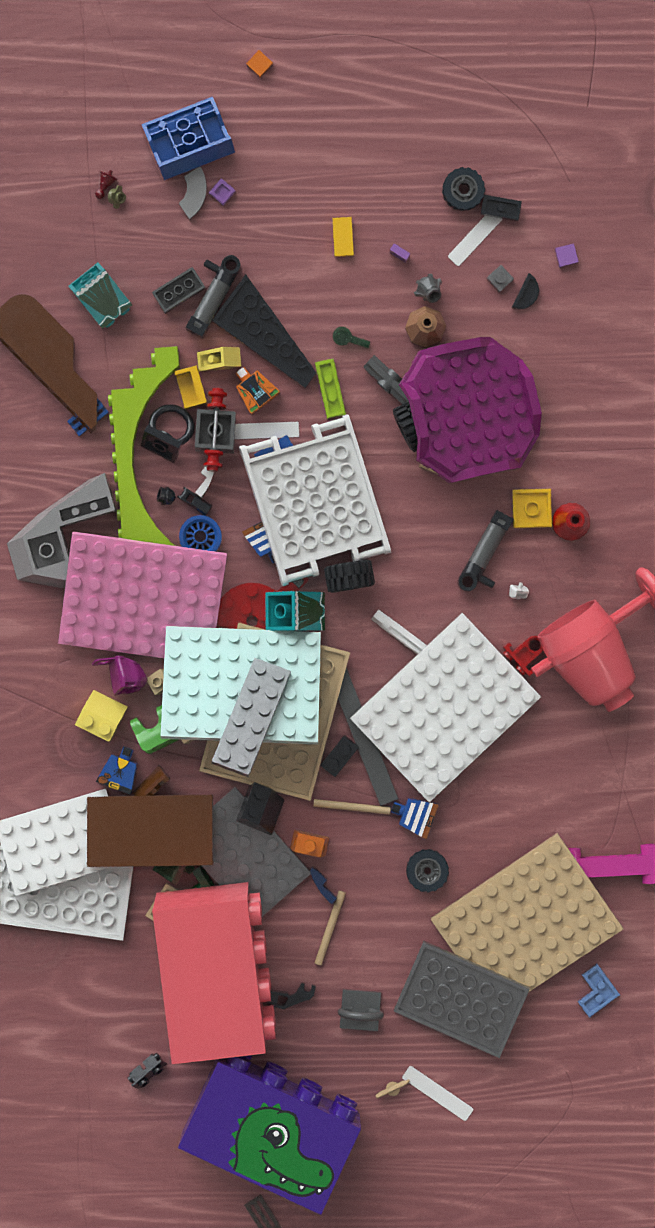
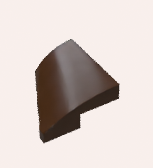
[132,765,170,796]

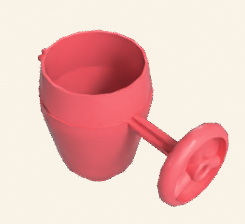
[531,567,655,712]

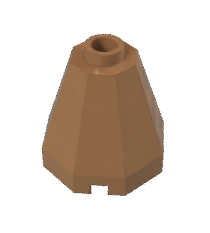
[405,306,446,348]

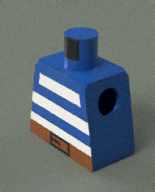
[242,521,275,564]
[391,798,439,839]

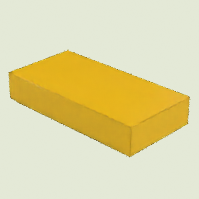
[332,217,354,257]

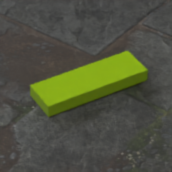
[315,358,346,419]

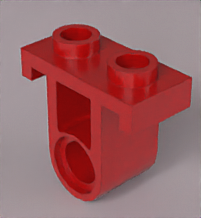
[502,636,543,676]

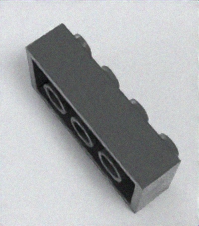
[152,267,206,314]

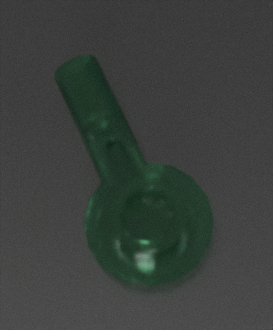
[332,327,370,348]

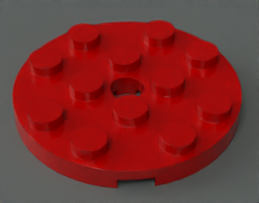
[216,583,276,630]

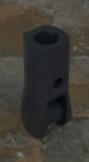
[177,487,213,516]

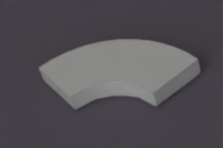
[179,167,207,220]

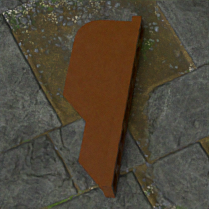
[0,294,97,433]

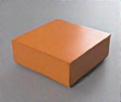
[246,50,273,78]

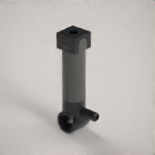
[185,255,241,339]
[457,510,514,591]

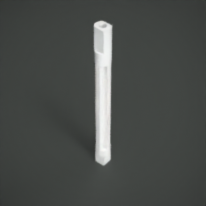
[371,609,427,654]

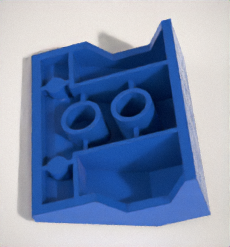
[142,97,235,180]

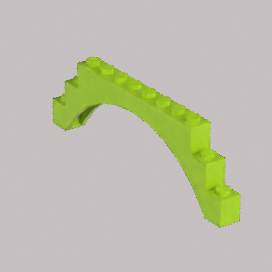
[108,346,180,546]

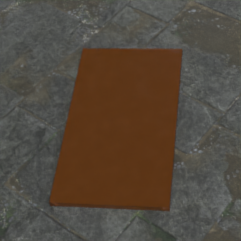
[86,795,214,867]

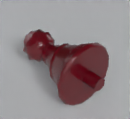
[95,170,118,199]

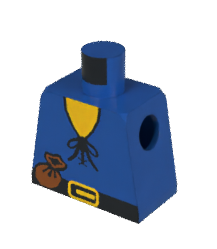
[96,746,138,794]

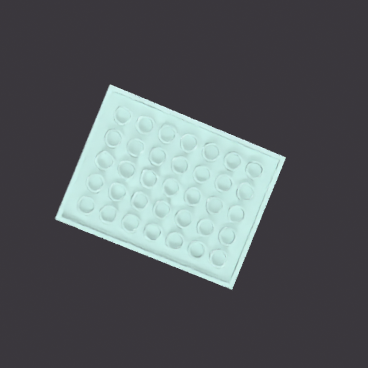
[161,626,321,745]

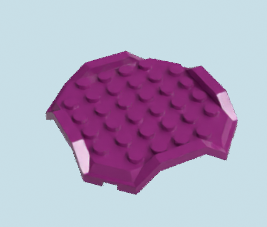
[399,337,542,483]

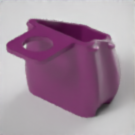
[92,656,148,696]

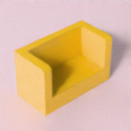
[174,365,207,410]

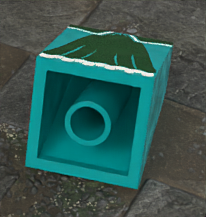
[68,262,132,329]
[265,591,325,631]

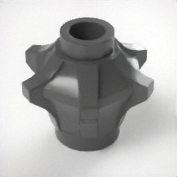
[414,274,442,303]

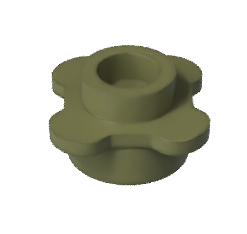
[108,186,126,209]

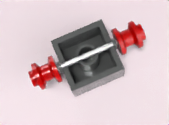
[195,388,236,472]

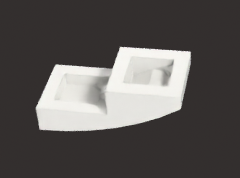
[195,467,215,498]

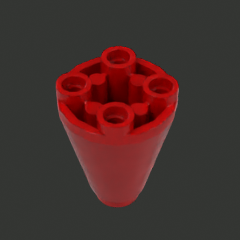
[552,503,590,541]

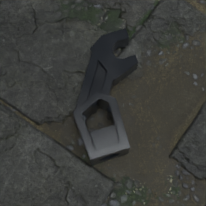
[267,982,316,1010]

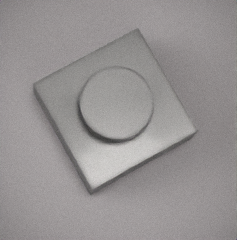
[486,265,514,292]

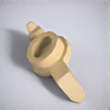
[376,1080,410,1099]

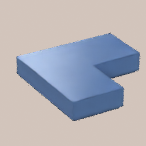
[577,963,620,1018]

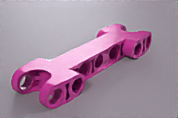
[568,843,655,884]

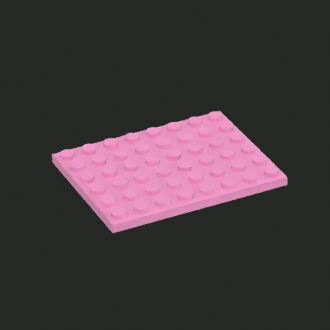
[58,532,227,658]

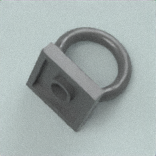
[338,989,384,1031]

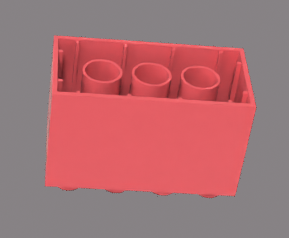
[152,882,276,1064]

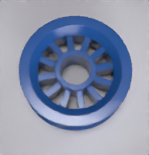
[179,515,222,552]

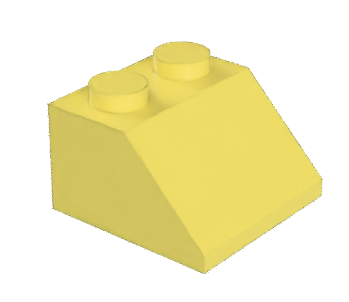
[75,690,128,742]

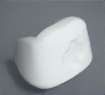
[509,582,529,599]

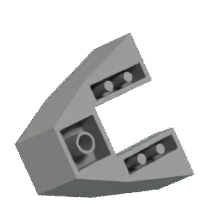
[7,473,117,588]

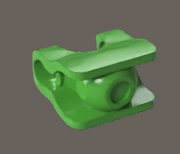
[130,705,179,754]

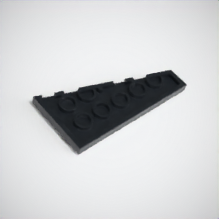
[212,274,317,388]

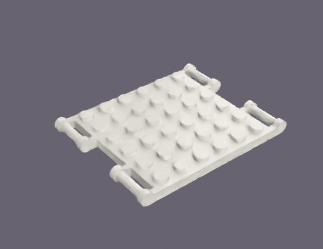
[239,414,391,586]

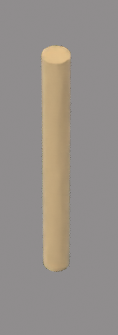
[313,799,390,815]
[315,890,346,965]

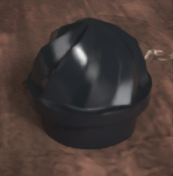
[157,486,176,505]

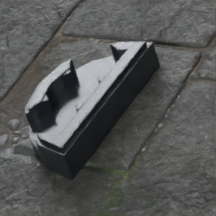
[511,273,539,310]

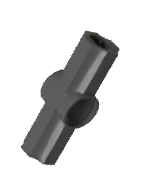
[363,355,409,404]

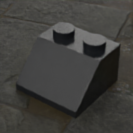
[236,782,284,835]

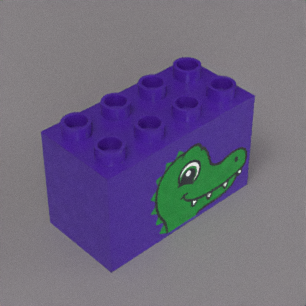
[178,1055,361,1215]

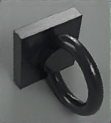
[140,404,194,463]

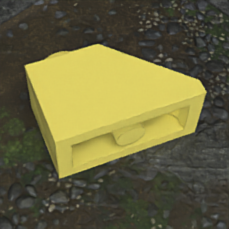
[197,347,241,371]

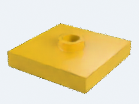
[512,489,552,528]

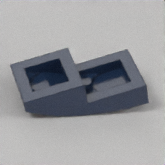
[310,866,337,904]

